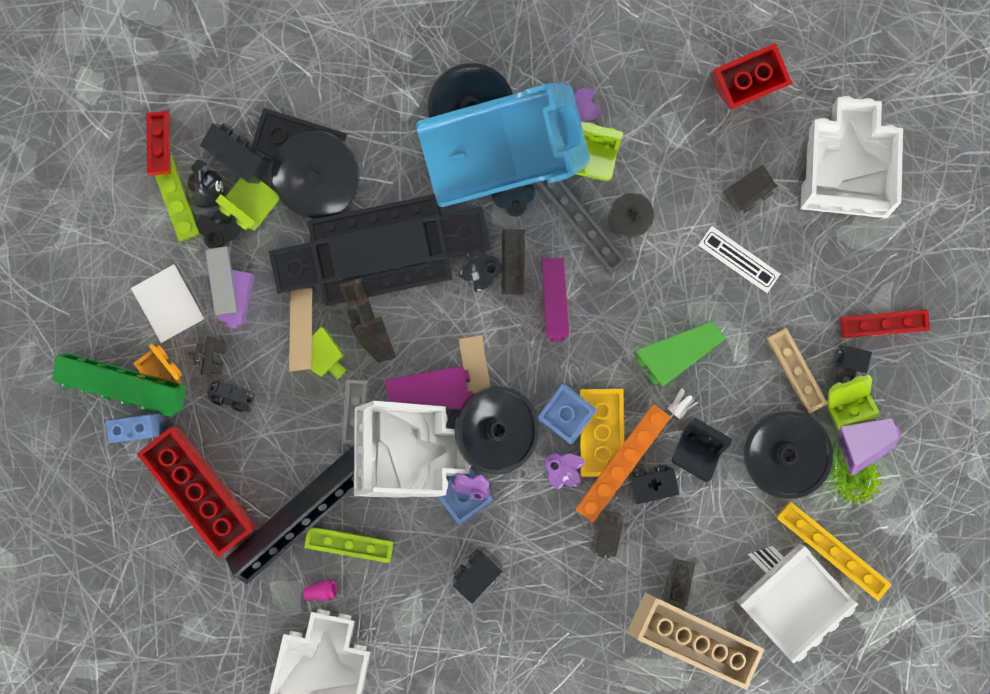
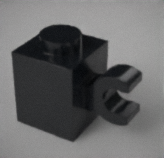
[834,346,872,383]

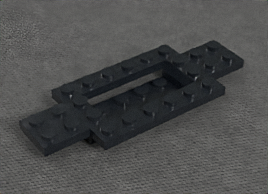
[269,194,491,306]

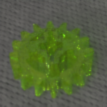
[833,460,882,504]

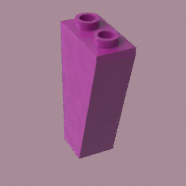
[541,258,569,342]
[385,366,473,409]

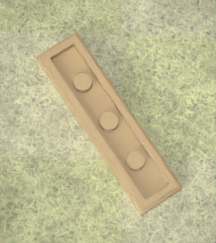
[766,328,828,414]

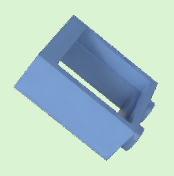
[106,413,167,443]

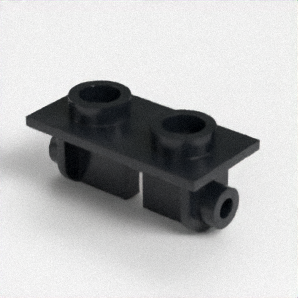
[207,381,255,412]

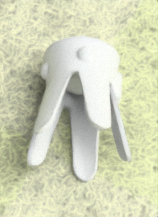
[667,388,699,419]

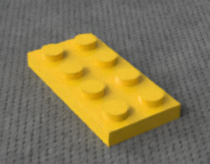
[579,389,624,477]

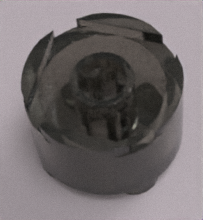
[608,193,654,239]

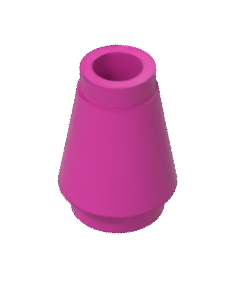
[303,579,337,601]

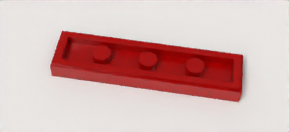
[840,309,930,338]

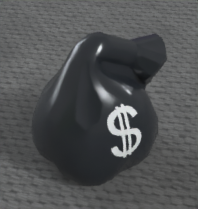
[187,160,224,208]

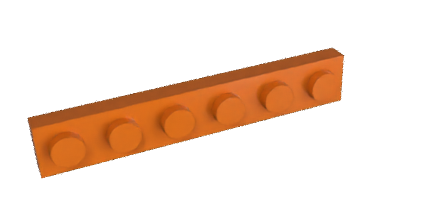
[575,404,671,523]

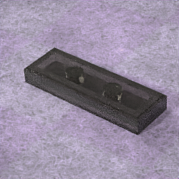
[502,229,525,295]

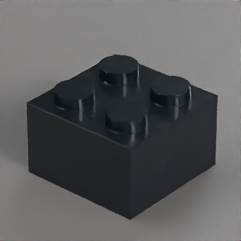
[453,546,503,604]

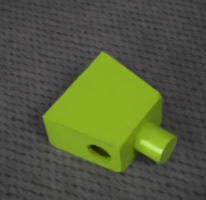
[310,327,347,380]

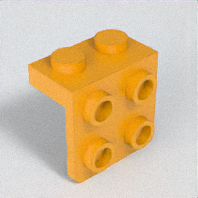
[133,343,182,384]

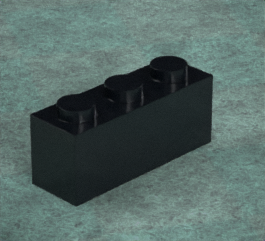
[200,123,272,184]

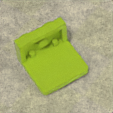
[576,122,623,181]
[216,178,280,231]
[827,375,880,431]

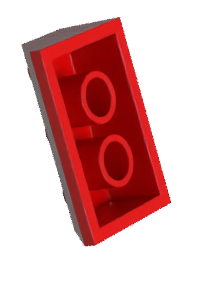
[710,43,793,110]

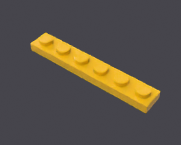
[775,501,892,601]

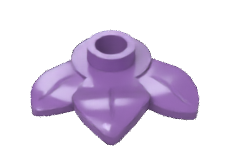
[574,88,602,123]
[544,453,585,490]
[450,473,490,500]

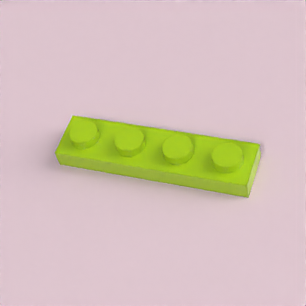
[155,154,201,242]
[304,526,394,563]

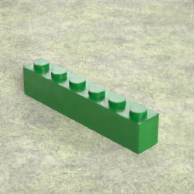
[52,353,187,416]

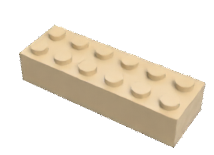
[627,592,764,690]

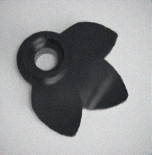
[491,185,535,217]
[197,209,241,249]
[459,249,502,292]

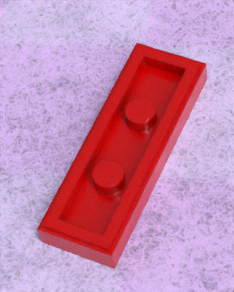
[146,111,171,176]

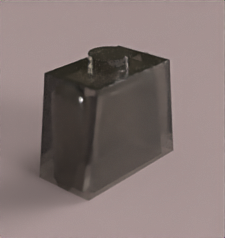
[591,510,623,559]

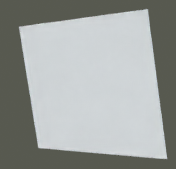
[131,265,204,343]

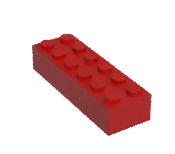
[137,425,257,558]

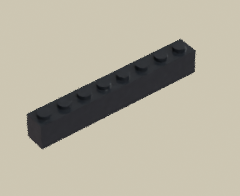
[225,445,354,584]

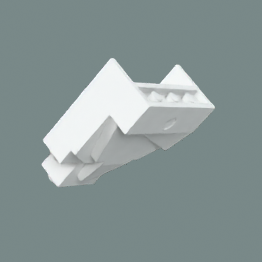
[800,96,903,218]
[354,401,471,497]
[269,609,371,694]

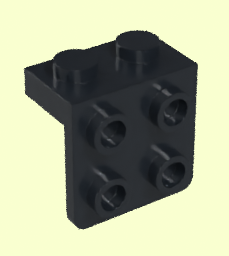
[672,418,732,482]

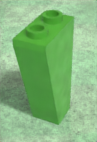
[634,321,726,387]

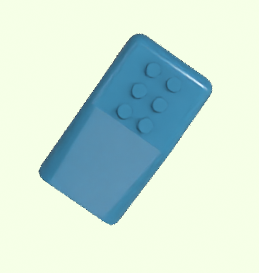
[416,82,590,207]

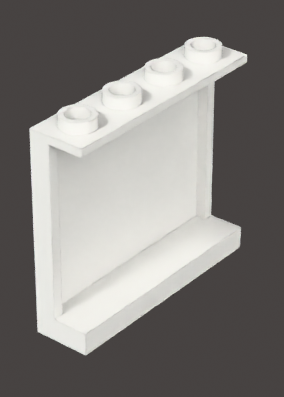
[737,543,858,663]

